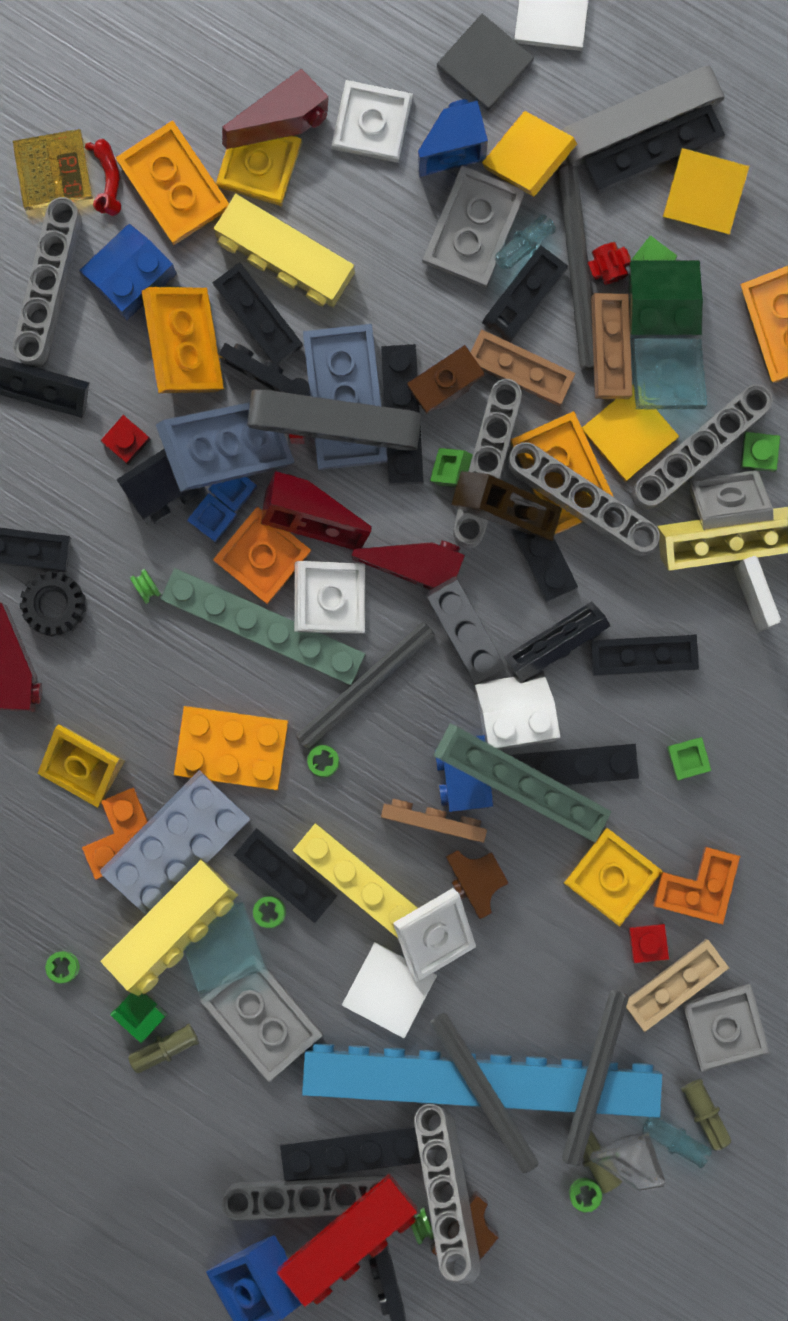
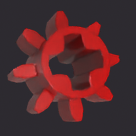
[587,242,631,285]

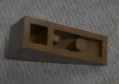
[451,471,562,541]

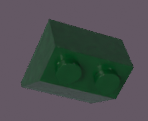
[628,260,703,335]

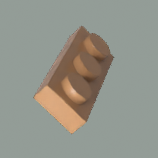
[591,293,632,399]
[470,329,576,407]
[381,799,487,843]

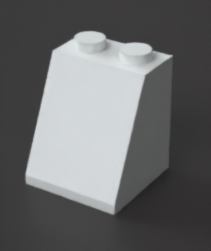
[475,672,560,750]

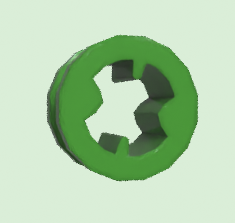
[130,568,161,604]
[307,745,339,777]
[253,896,286,928]
[45,951,80,983]
[569,1178,602,1212]
[411,1208,434,1245]

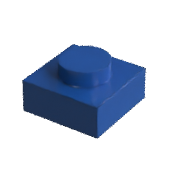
[208,477,258,513]
[187,493,237,543]

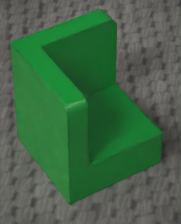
[110,993,168,1043]

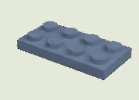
[303,324,387,470]
[156,402,295,492]
[100,770,250,915]

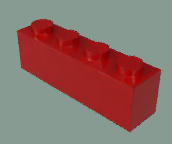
[277,1173,417,1307]

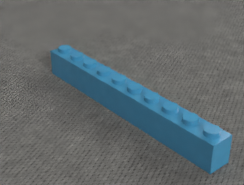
[302,1043,662,1118]

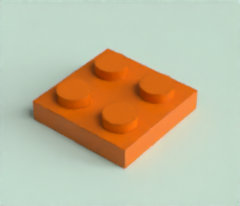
[213,506,312,605]

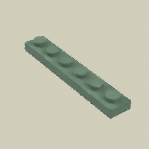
[160,568,366,686]
[433,723,612,843]

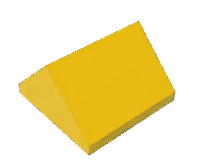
[37,724,125,808]

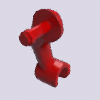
[85,139,121,216]

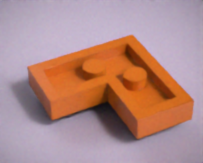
[82,787,149,880]
[653,847,740,925]

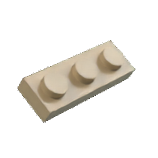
[626,939,729,1032]

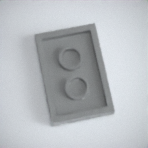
[422,165,526,288]
[200,954,323,1082]

